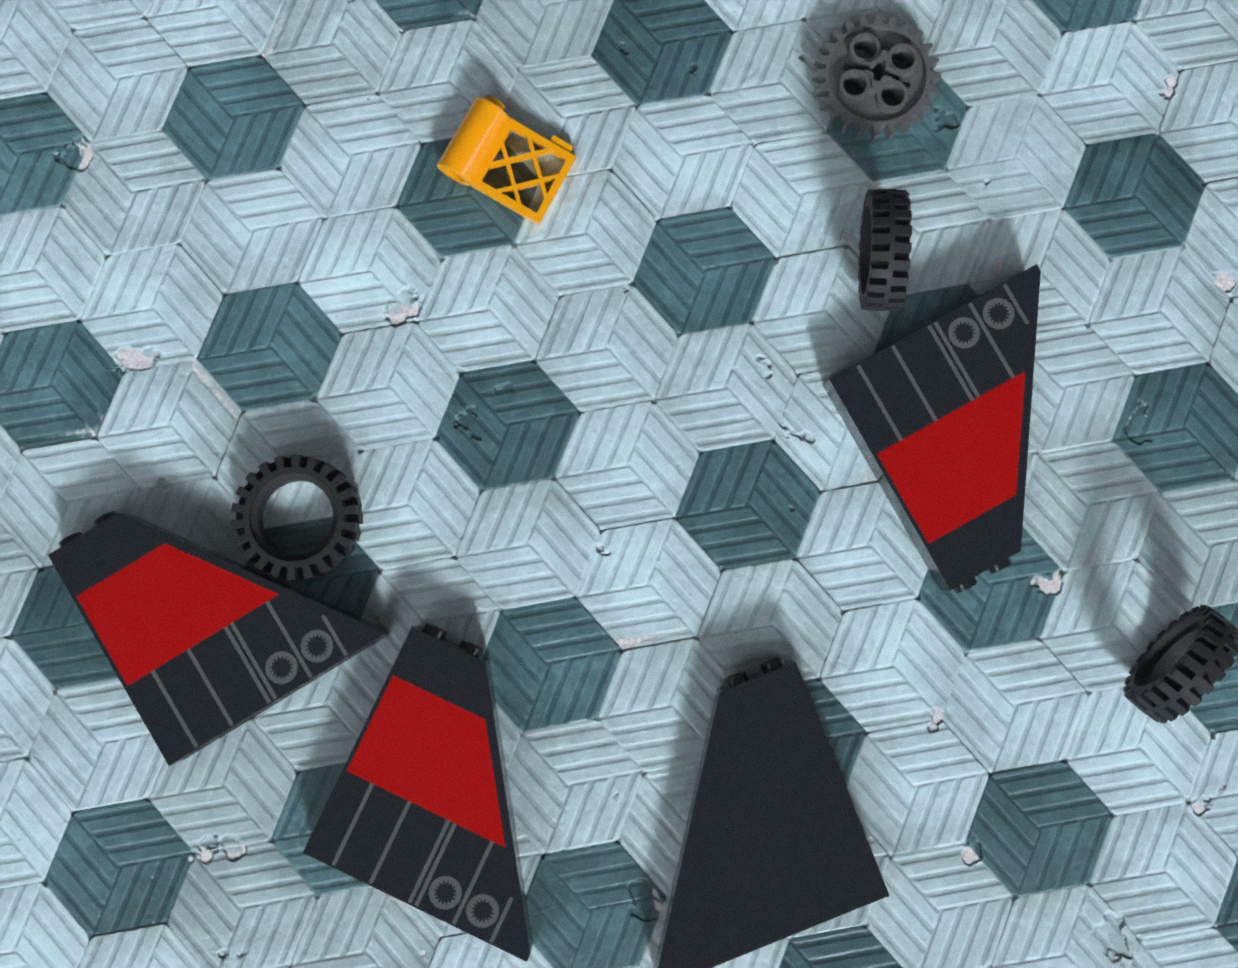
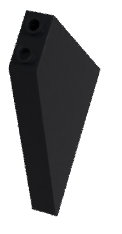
[654,656,890,968]

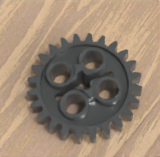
[812,12,941,142]

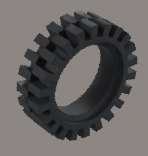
[231,455,363,580]

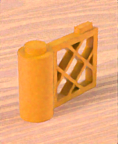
[437,95,577,226]

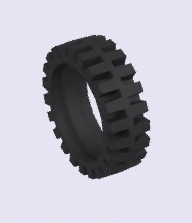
[858,189,912,311]
[1123,605,1238,723]

